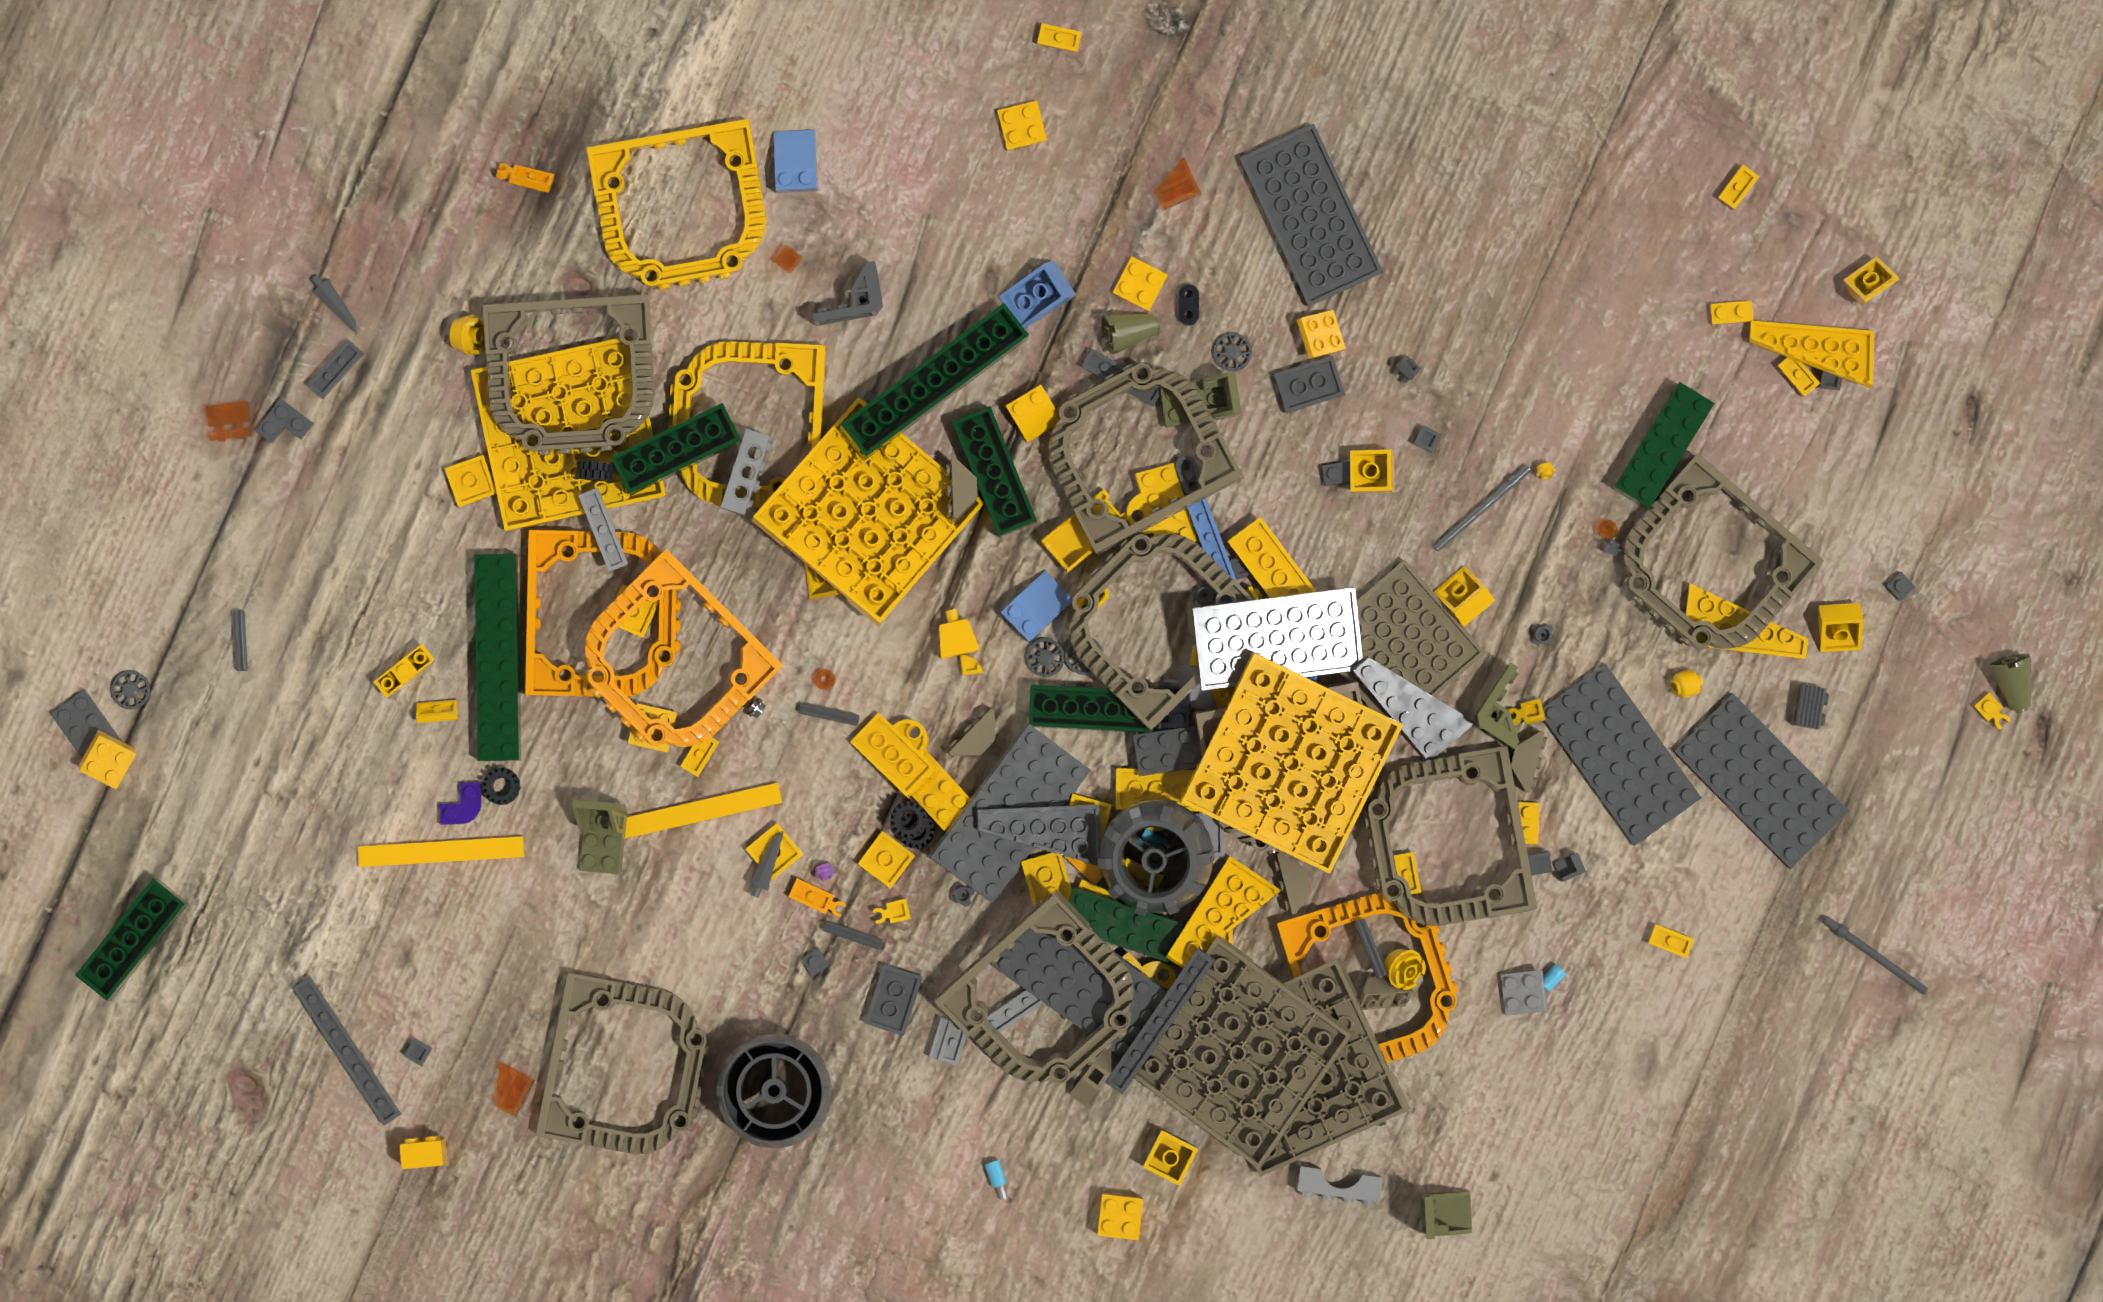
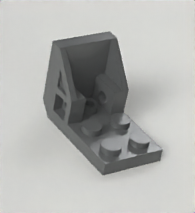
[813,261,883,326]

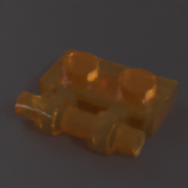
[206,401,252,442]

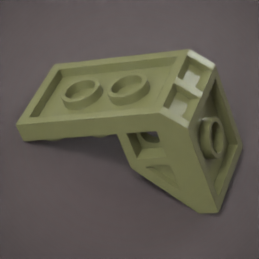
[1159,372,1242,428]
[1474,663,1519,750]
[572,799,627,875]
[1421,1191,1472,1239]

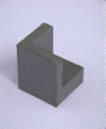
[1528,852,1552,876]
[1554,853,1586,882]

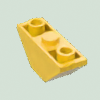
[374,644,435,698]

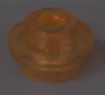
[1597,520,1618,539]
[815,669,836,690]

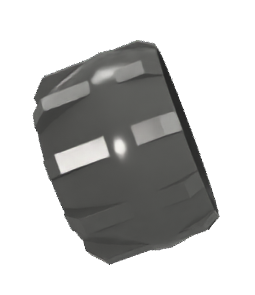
[1098,799,1214,916]
[717,1033,832,1148]

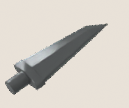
[311,275,357,334]
[749,831,784,898]

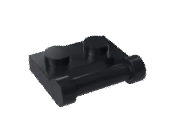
[1153,686,1191,729]

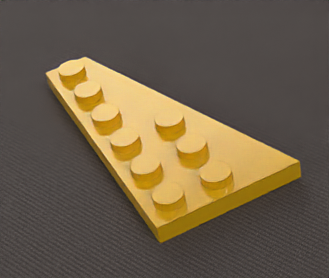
[1749,321,1874,389]
[1682,583,1808,659]
[1166,856,1281,968]

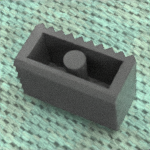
[1793,684,1829,730]

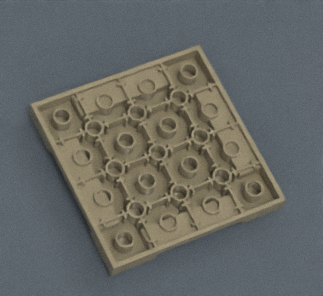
[1135,936,1355,1169]
[1255,957,1411,1177]

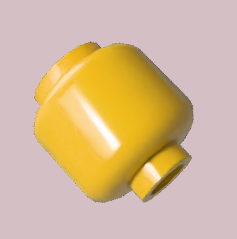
[1670,669,1703,699]

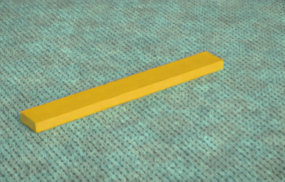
[625,783,783,839]
[358,837,525,867]

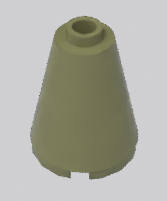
[1101,314,1160,354]
[1990,654,2031,713]

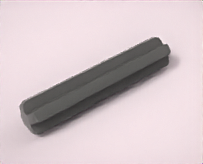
[233,610,248,671]
[799,703,860,726]
[1355,919,1387,978]
[823,921,883,950]

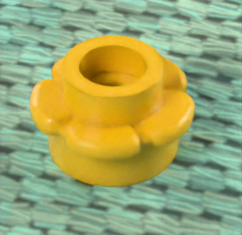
[1536,463,1556,480]

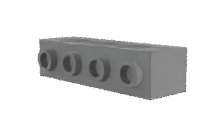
[721,429,773,516]

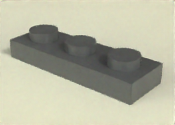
[307,340,364,399]

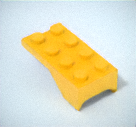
[1041,489,1127,573]
[912,750,971,832]

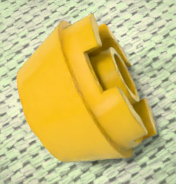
[450,315,485,356]
[1384,949,1426,990]

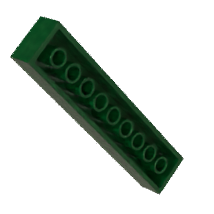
[839,303,1029,461]
[474,554,521,762]

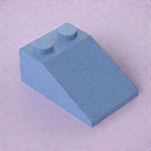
[774,130,818,194]
[999,261,1076,329]
[1001,570,1073,643]

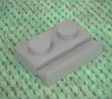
[929,1017,967,1066]

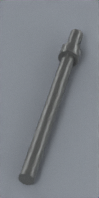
[1433,465,1532,552]
[1823,916,1928,995]

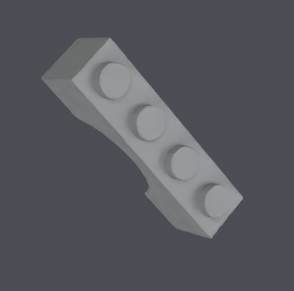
[1296,1165,1383,1206]

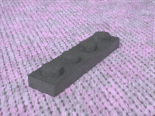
[1081,348,1160,407]

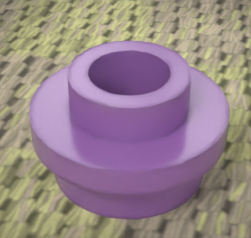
[815,863,835,880]

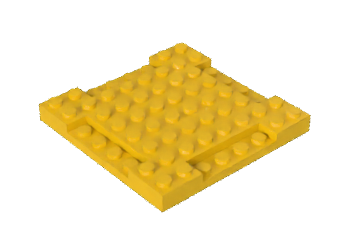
[471,335,667,532]
[752,397,985,627]
[1180,652,1403,874]

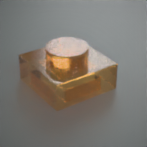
[774,245,803,274]

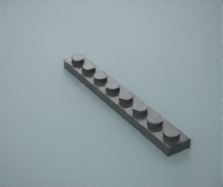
[1106,948,1216,1094]
[293,976,401,1126]

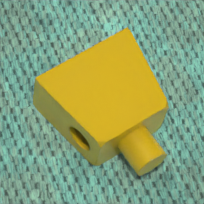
[939,609,980,659]

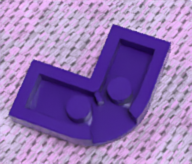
[440,782,482,825]

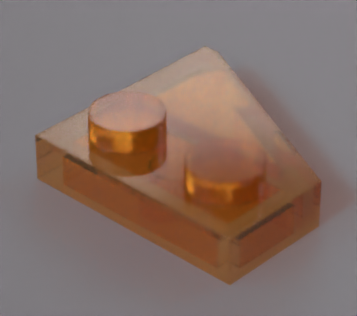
[1155,157,1201,211]
[496,1062,535,1117]

